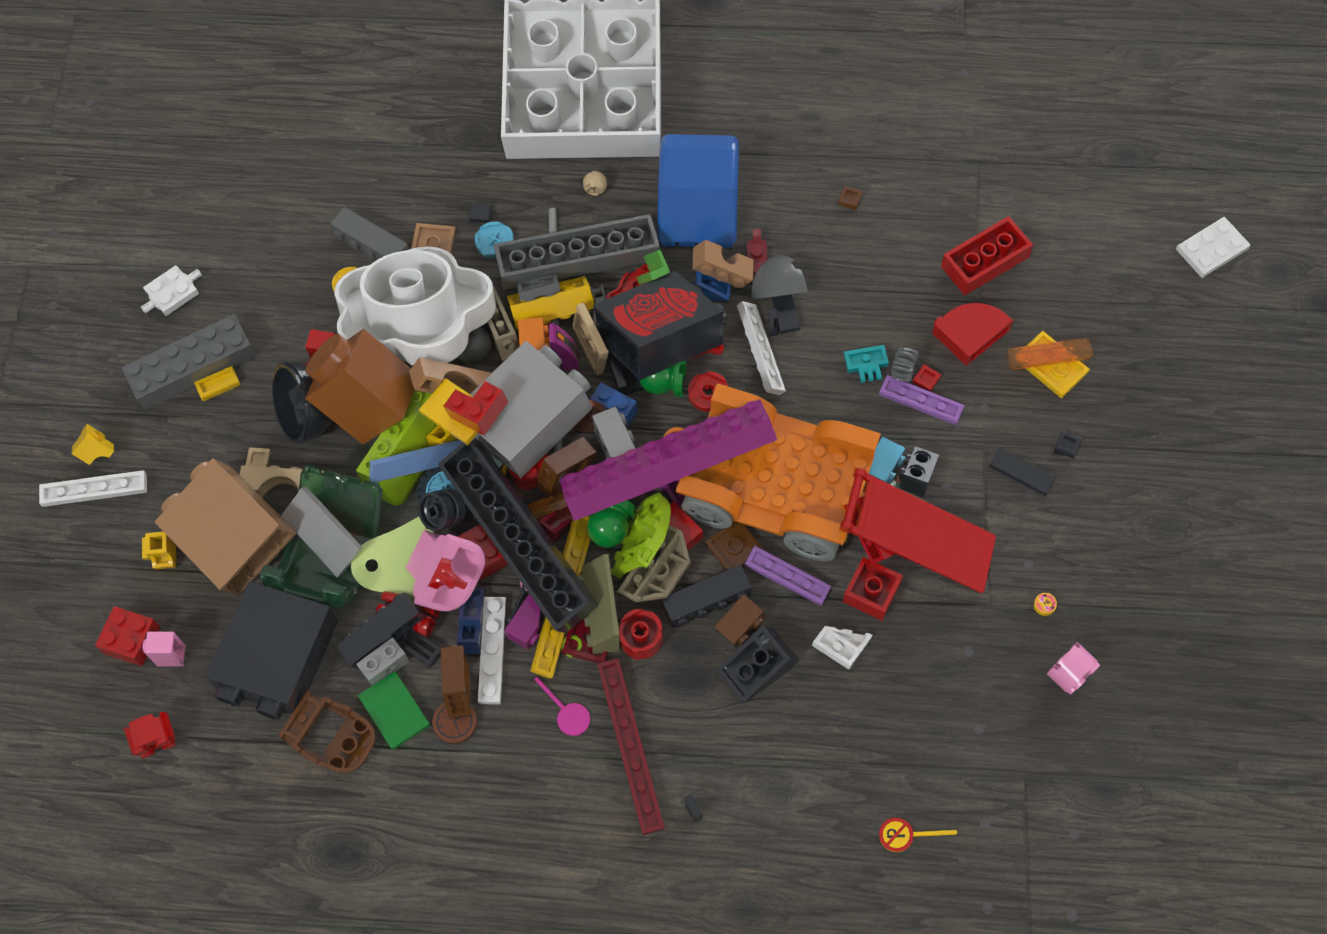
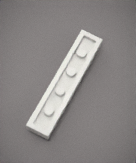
[737,301,785,395]
[39,470,147,507]
[478,597,507,704]

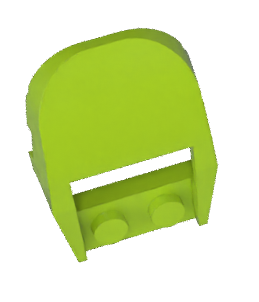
[611,493,671,579]

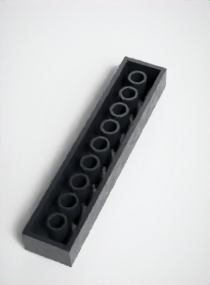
[438,438,599,633]

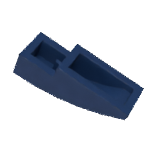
[457,587,485,654]

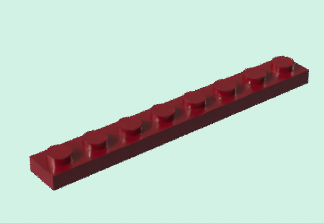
[597,658,665,836]

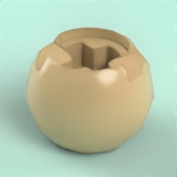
[583,171,607,196]

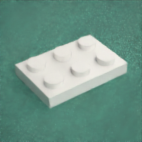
[1176,217,1250,278]

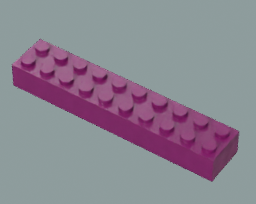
[560,399,777,521]

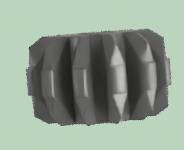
[891,347,919,382]

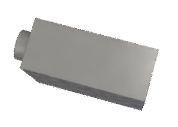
[470,341,592,479]

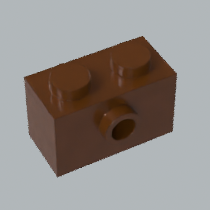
[715,595,766,648]

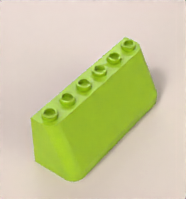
[356,390,437,506]

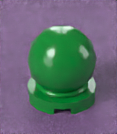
[639,361,687,397]
[586,500,637,548]

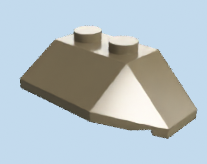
[617,525,691,602]

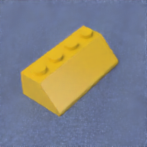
[507,276,594,329]

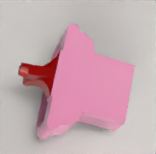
[406,530,485,611]

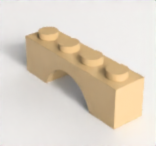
[240,464,328,503]

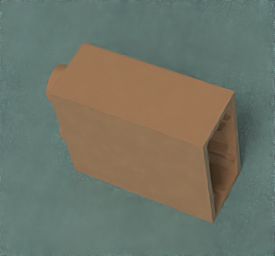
[155,458,297,596]

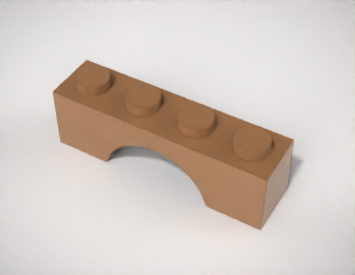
[409,357,491,394]

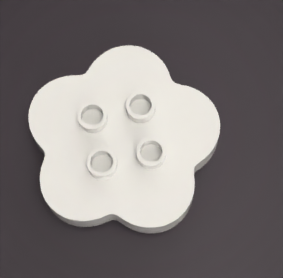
[334,247,496,365]

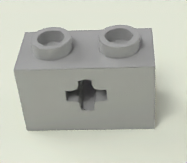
[357,637,409,686]

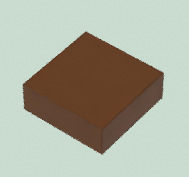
[837,185,863,211]

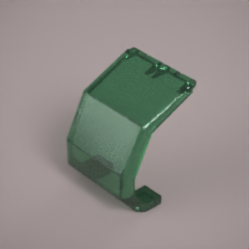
[260,465,383,608]

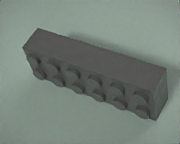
[121,314,256,410]

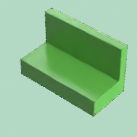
[636,250,670,285]

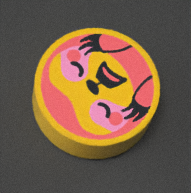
[1034,593,1057,616]

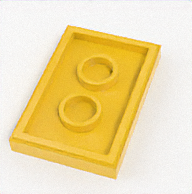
[1015,331,1090,399]
[419,378,478,445]

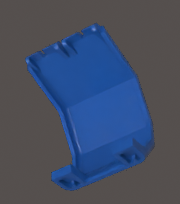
[657,134,739,248]

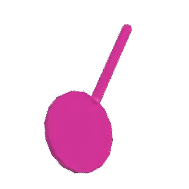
[534,677,590,736]

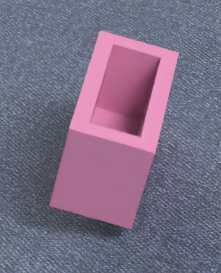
[143,632,186,667]

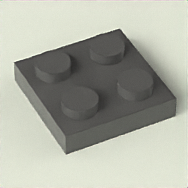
[517,273,560,302]

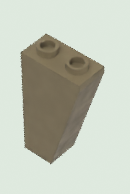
[486,287,519,363]

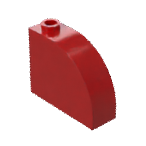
[932,303,1013,366]

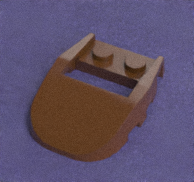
[278,690,375,774]

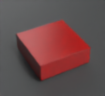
[912,364,942,392]

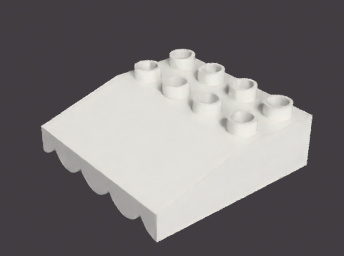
[501,0,661,159]

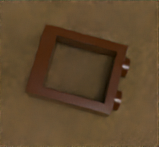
[536,437,596,497]
[441,645,471,717]

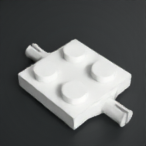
[141,265,202,316]

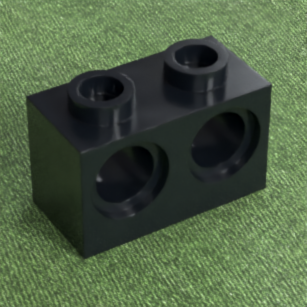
[898,446,939,497]

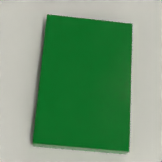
[358,671,430,751]

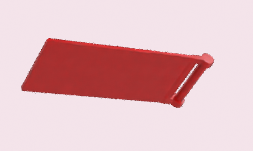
[839,468,996,593]

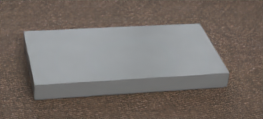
[281,486,363,577]

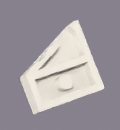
[812,626,873,669]

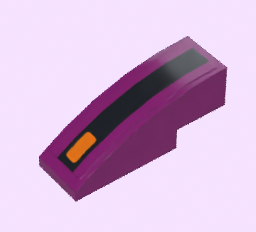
[549,324,579,370]

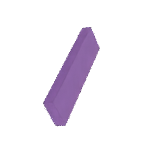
[879,375,965,425]
[744,546,831,606]

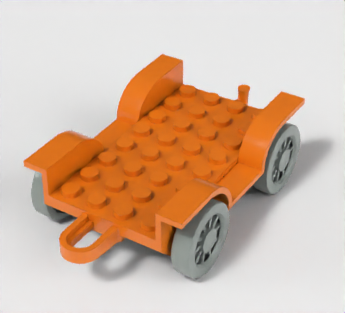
[663,383,881,561]

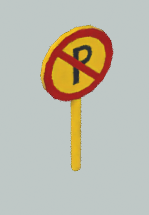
[879,818,957,852]

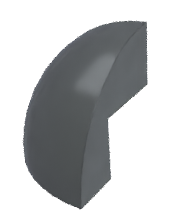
[752,255,808,299]

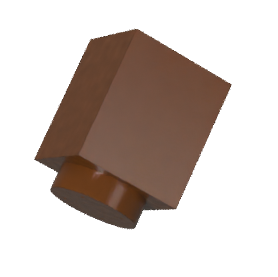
[305,328,414,445]

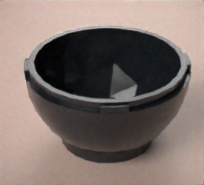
[272,361,333,444]

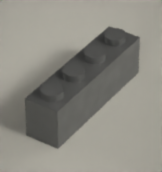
[330,207,409,260]

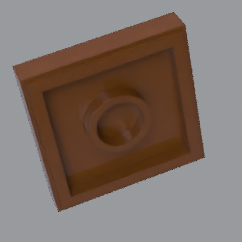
[705,521,765,571]

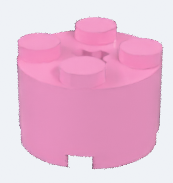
[1046,642,1100,695]

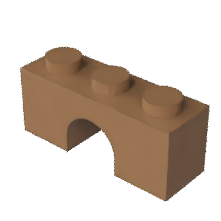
[693,240,753,288]

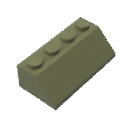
[579,554,619,654]

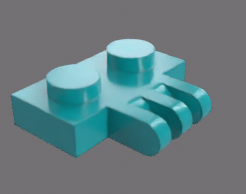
[843,345,889,383]

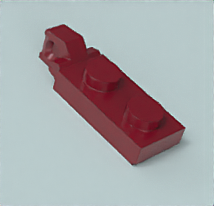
[747,229,767,282]

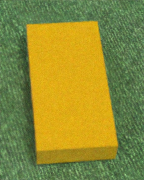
[194,366,241,401]

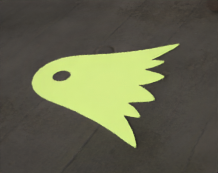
[351,516,434,596]

